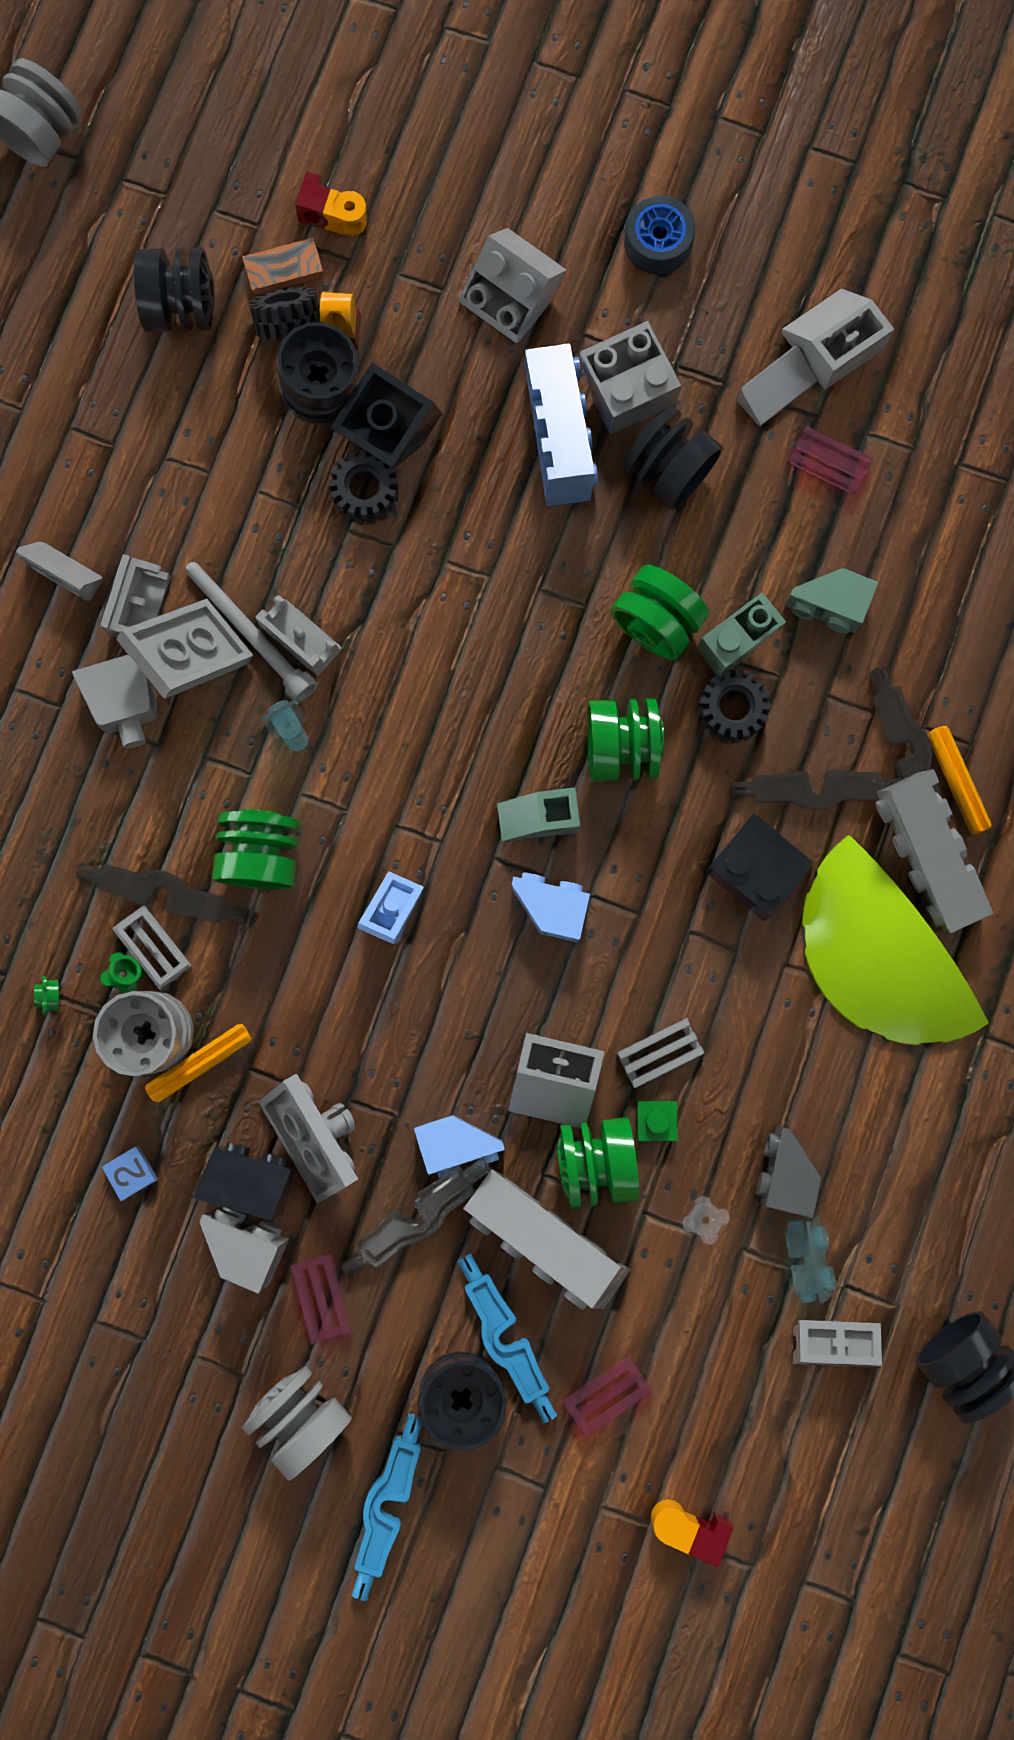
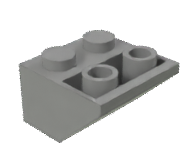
[458,228,567,343]
[781,289,895,390]
[580,321,681,435]
[508,1033,604,1128]
[199,1207,289,1294]

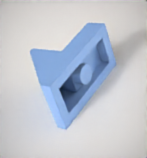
[357,871,424,944]

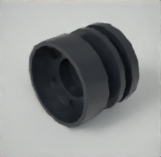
[134,247,215,332]
[278,322,358,423]
[622,405,724,511]
[915,1311,1014,1423]
[418,1351,507,1451]

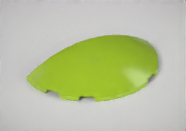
[801,835,989,1045]

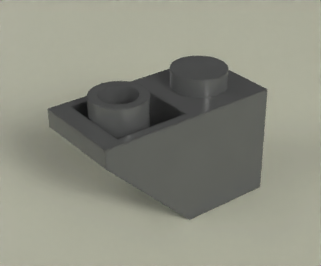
[756,1126,821,1218]

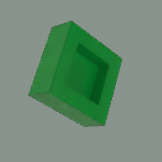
[636,1101,678,1141]

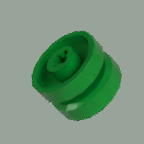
[610,564,710,660]

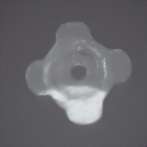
[682,1196,730,1245]

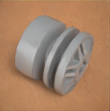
[0,58,83,167]
[93,991,194,1076]
[241,1365,352,1481]

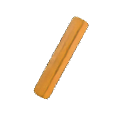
[927,726,991,835]
[145,1024,252,1102]

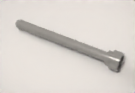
[185,562,318,704]

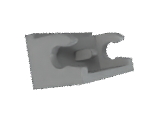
[100,554,171,638]
[255,595,342,677]
[792,1320,882,1368]

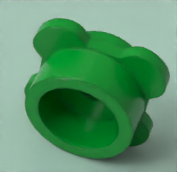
[100,952,146,994]
[34,976,59,1016]

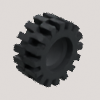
[249,287,320,340]
[329,449,399,525]
[698,670,771,744]

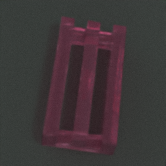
[788,426,873,495]
[291,1253,351,1344]
[563,1356,652,1438]

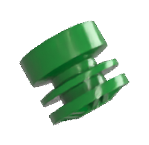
[588,698,664,782]
[212,809,301,890]
[557,1117,640,1209]

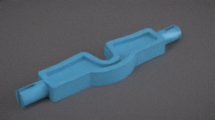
[457,1253,558,1424]
[351,1414,423,1601]

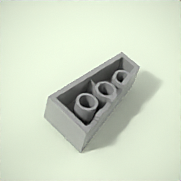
[875,769,994,933]
[463,1169,631,1310]

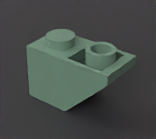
[784,568,878,634]
[696,592,786,677]
[497,787,580,842]

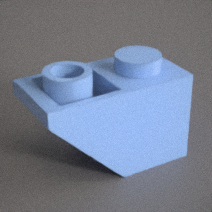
[512,873,590,943]
[414,1115,505,1179]

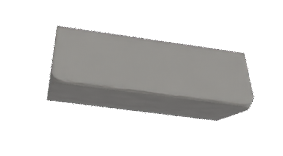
[736,345,817,427]
[16,542,103,601]

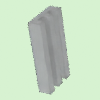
[112,905,192,991]
[617,1018,704,1088]

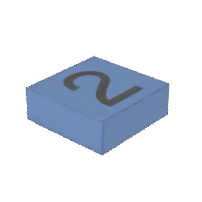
[102,1146,158,1201]

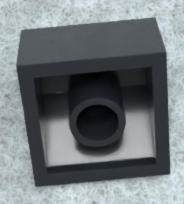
[331,362,442,469]
[705,813,813,921]
[193,1141,296,1221]

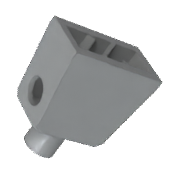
[72,655,158,748]

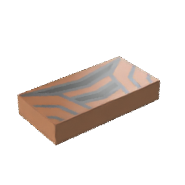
[242,238,324,296]

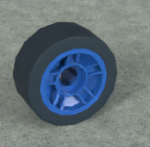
[624,195,695,274]

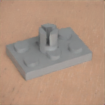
[116,599,254,699]
[258,1074,358,1204]

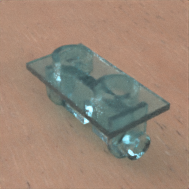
[261,699,308,751]
[784,1216,836,1303]

